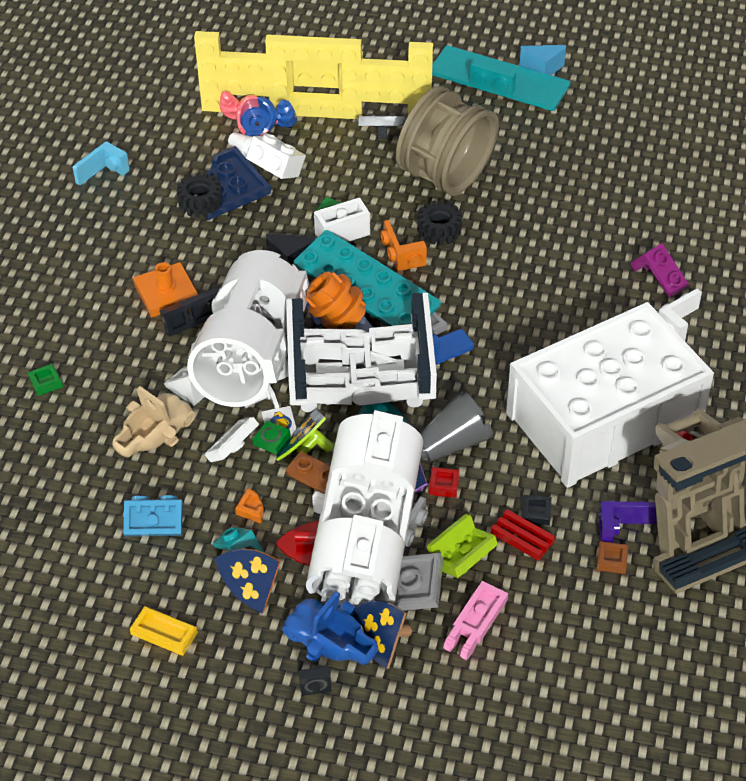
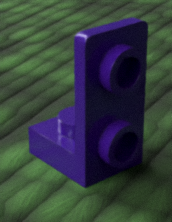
[598,501,657,543]

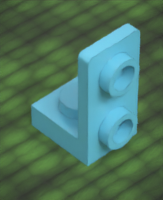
[73,141,130,185]

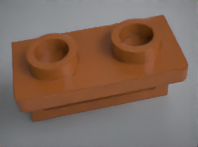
[286,451,330,494]

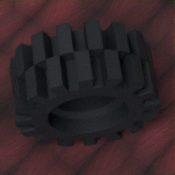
[177,173,222,217]
[417,200,462,245]

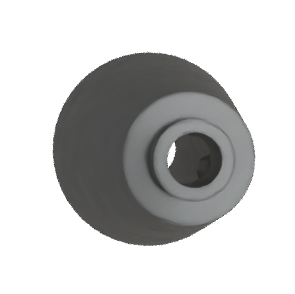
[420,391,493,462]

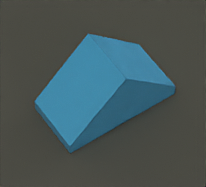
[519,45,566,75]

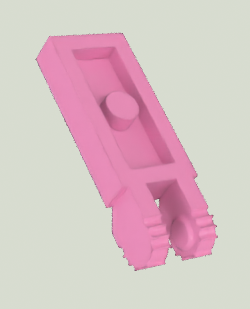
[443,581,508,660]

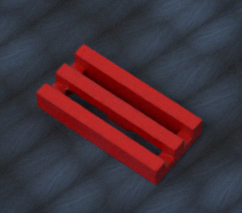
[491,509,555,561]

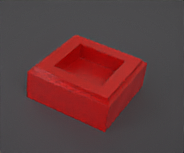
[429,467,460,498]

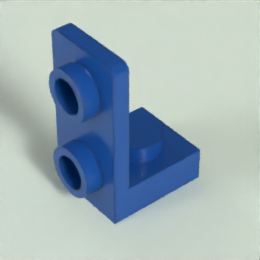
[432,329,474,365]

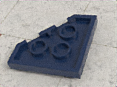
[197,146,271,220]

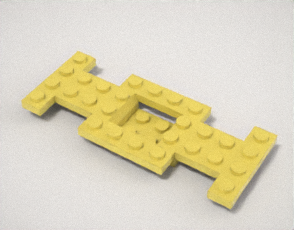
[194,31,433,119]

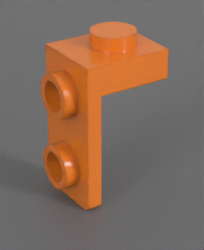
[380,220,427,271]

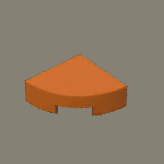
[235,488,264,524]

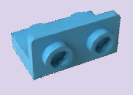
[123,495,184,537]

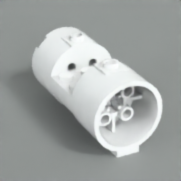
[187,250,309,407]
[306,410,423,608]

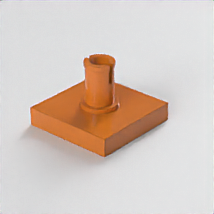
[133,262,198,318]

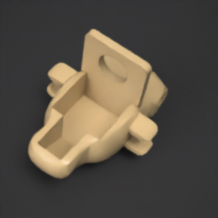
[112,386,195,457]

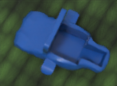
[282,591,378,665]

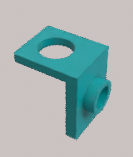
[213,527,264,553]

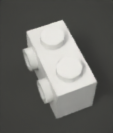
[246,133,306,179]
[314,198,370,242]

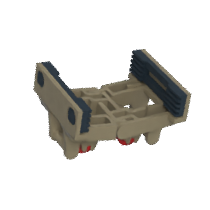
[654,409,746,594]

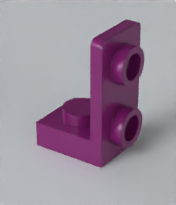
[630,243,689,298]

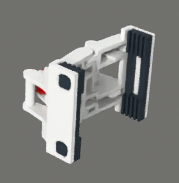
[286,293,437,412]

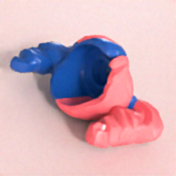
[220,91,297,137]

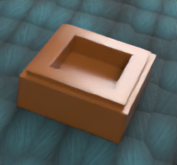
[596,541,629,574]

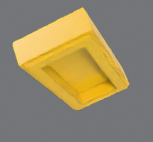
[130,606,198,656]

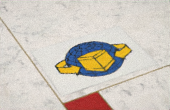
[261,406,296,436]

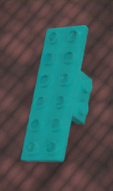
[432,45,571,111]
[294,230,441,326]

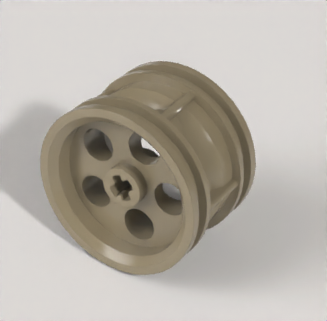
[396,86,499,196]

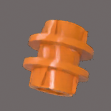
[305,272,366,329]

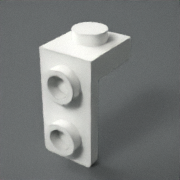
[659,289,702,341]

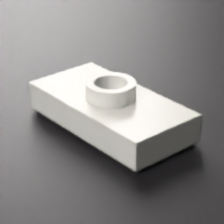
[205,417,259,462]

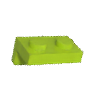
[427,514,498,578]

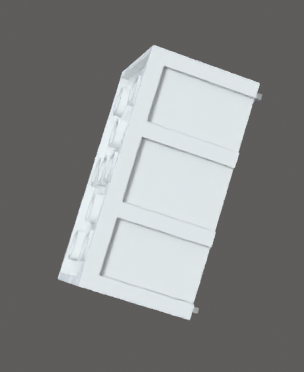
[506,302,714,488]

